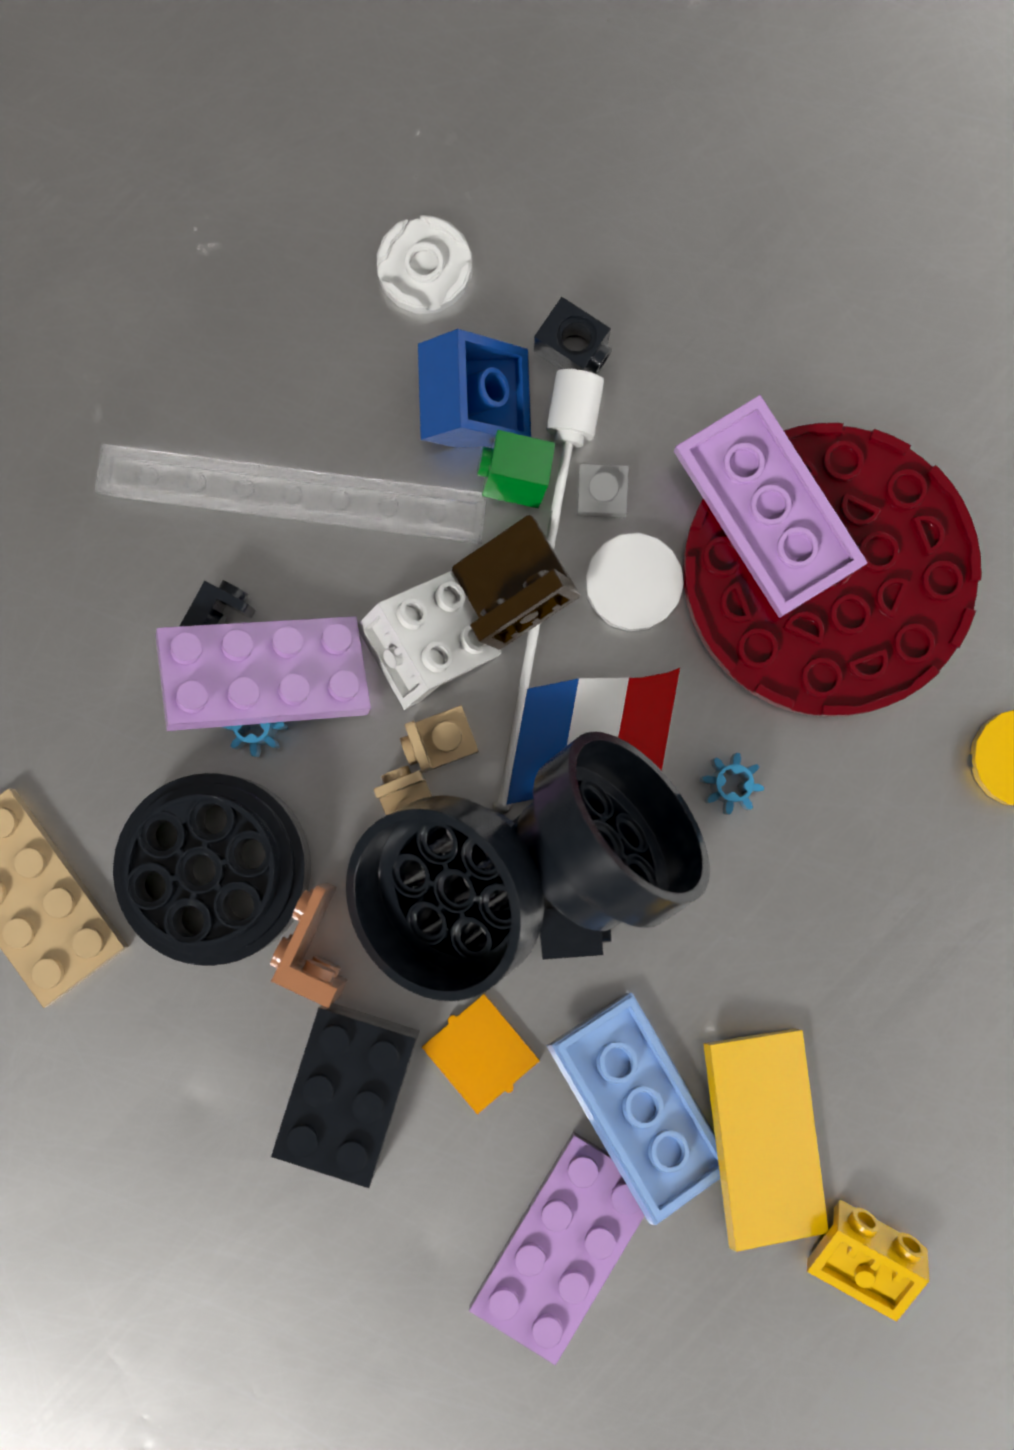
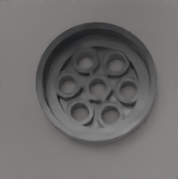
[517,732,710,931]
[113,773,311,966]
[346,795,544,1001]

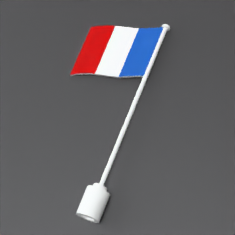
[493,369,680,814]

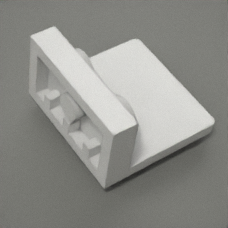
[358,571,501,710]

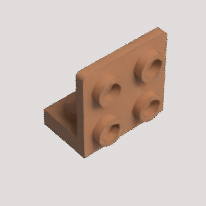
[270,883,348,1008]

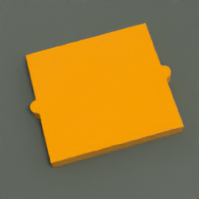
[421,993,540,1115]

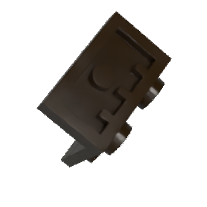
[452,515,581,650]

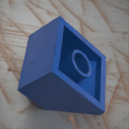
[418,329,531,448]

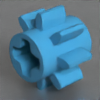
[223,722,288,757]
[700,753,764,815]

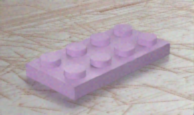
[674,395,868,618]
[155,616,371,731]
[469,1131,644,1366]

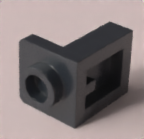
[179,580,256,627]

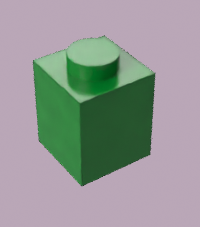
[477,429,555,509]

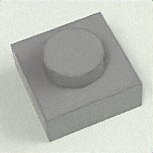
[577,464,629,518]

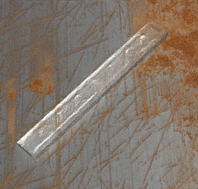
[95,444,488,544]

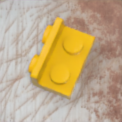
[807,1200,930,1322]

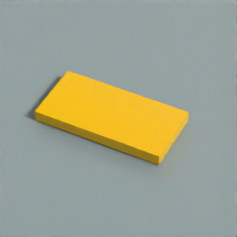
[703,1028,829,1252]

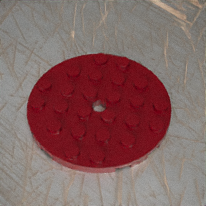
[683,422,982,717]

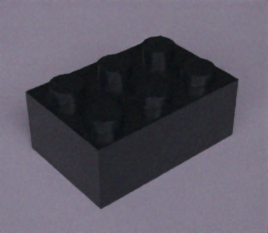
[271,1003,420,1188]

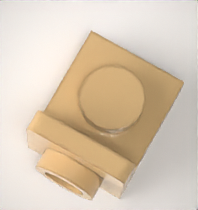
[400,705,479,773]
[373,765,432,816]

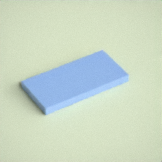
[547,993,720,1225]

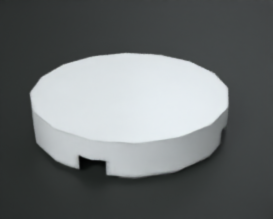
[377,215,472,314]
[585,533,684,632]

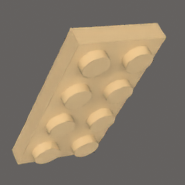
[0,788,129,1008]

